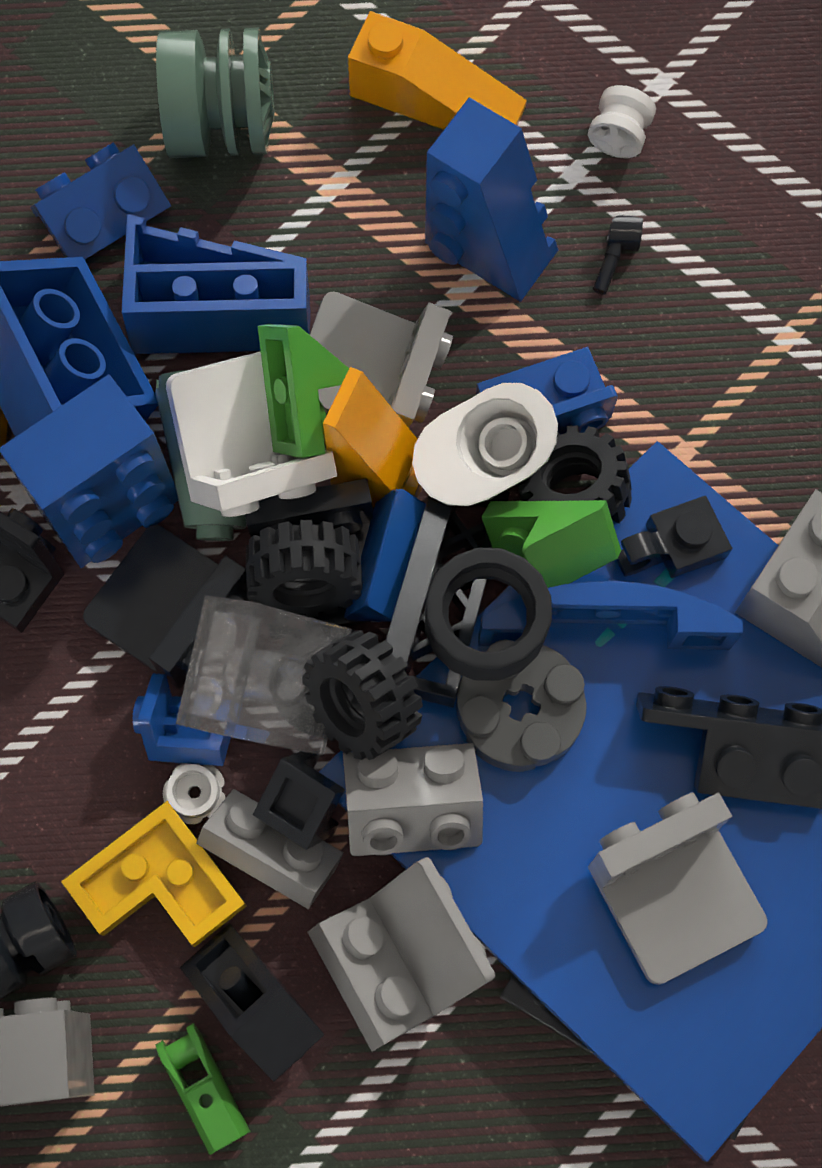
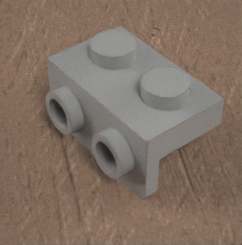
[343,743,483,856]

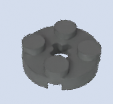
[456,639,587,772]

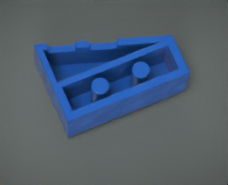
[425,97,558,302]
[122,214,310,354]

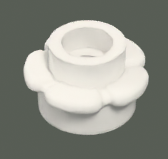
[163,763,226,824]

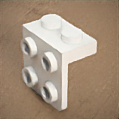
[166,351,337,517]

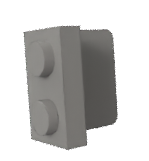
[309,292,453,428]
[588,792,767,985]

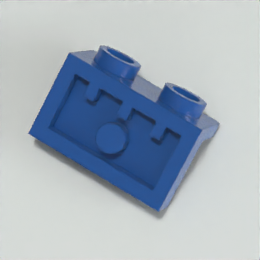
[476,347,618,435]

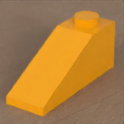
[348,11,527,130]
[323,367,422,507]

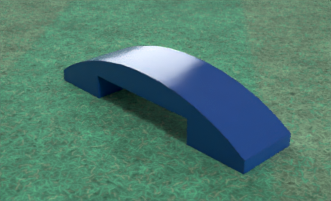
[478,581,743,650]

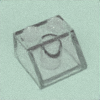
[176,595,352,756]

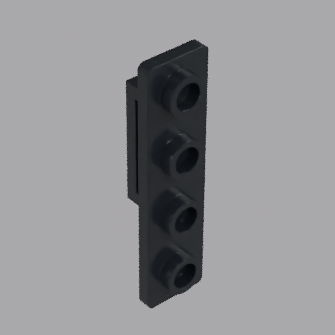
[636,686,822,809]

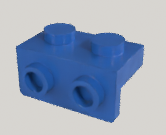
[30,142,171,260]

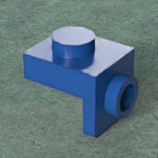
[133,673,237,766]

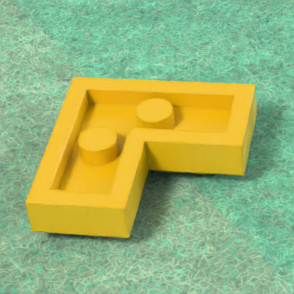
[61,801,247,947]

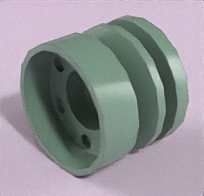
[156,27,274,158]

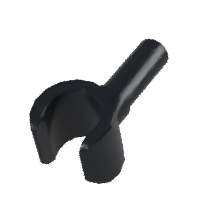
[593,215,643,295]

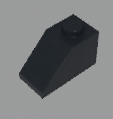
[180,923,325,1082]

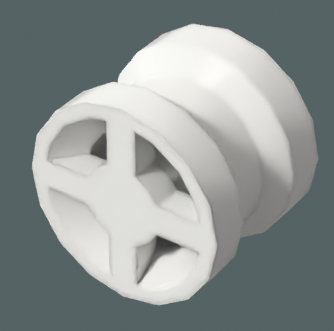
[588,85,656,158]

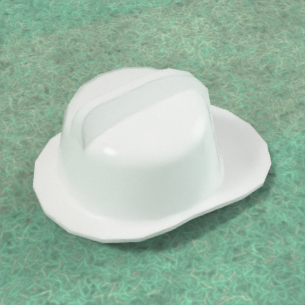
[412,383,558,507]

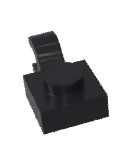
[616,495,733,578]

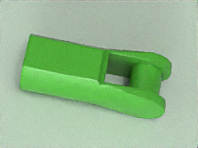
[155,1023,250,1156]

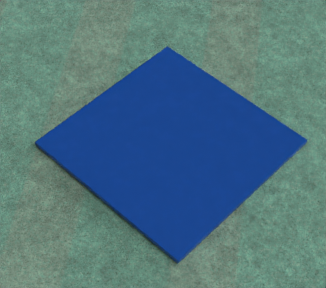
[319,441,822,1162]

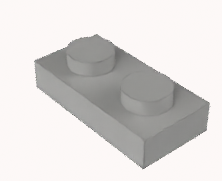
[196,789,344,909]

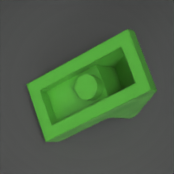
[257,324,349,458]
[482,500,621,588]

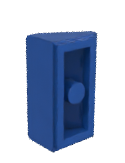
[344,489,426,622]

